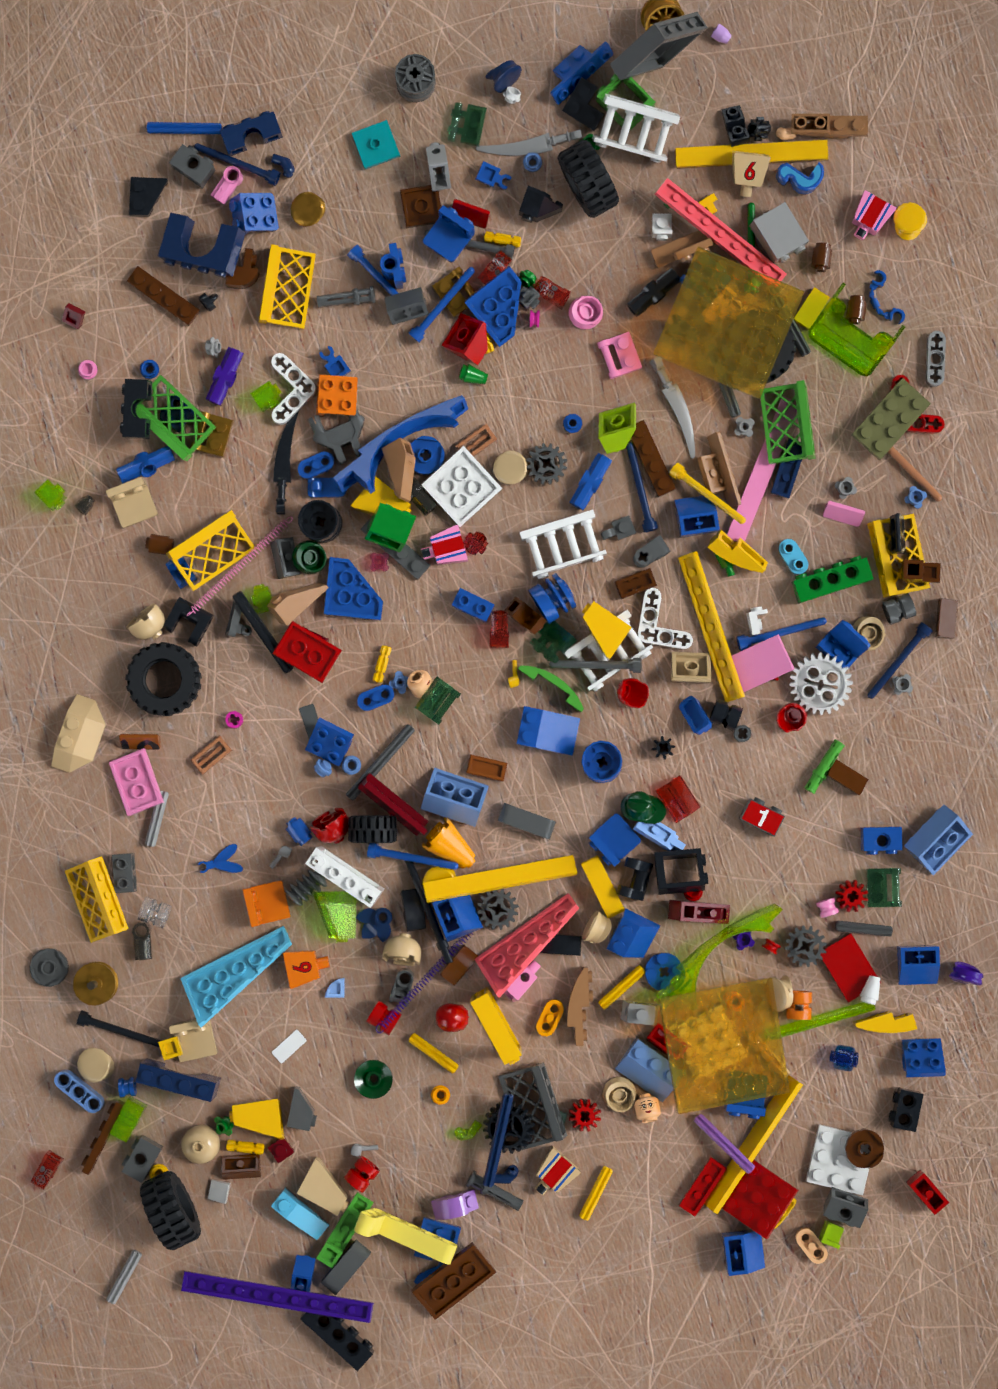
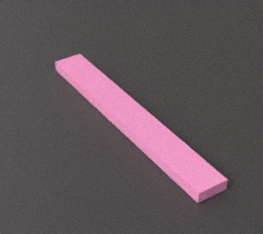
[727,396,797,542]

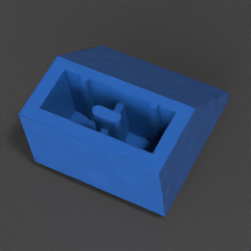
[674,496,720,538]
[432,895,483,942]
[897,945,940,985]
[722,1229,765,1276]

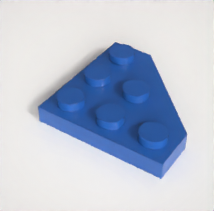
[464,266,522,347]
[324,557,383,620]

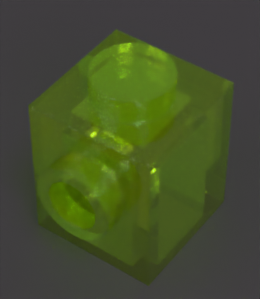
[250,381,282,412]
[34,479,67,511]

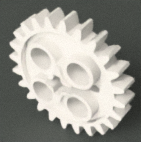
[789,652,853,715]

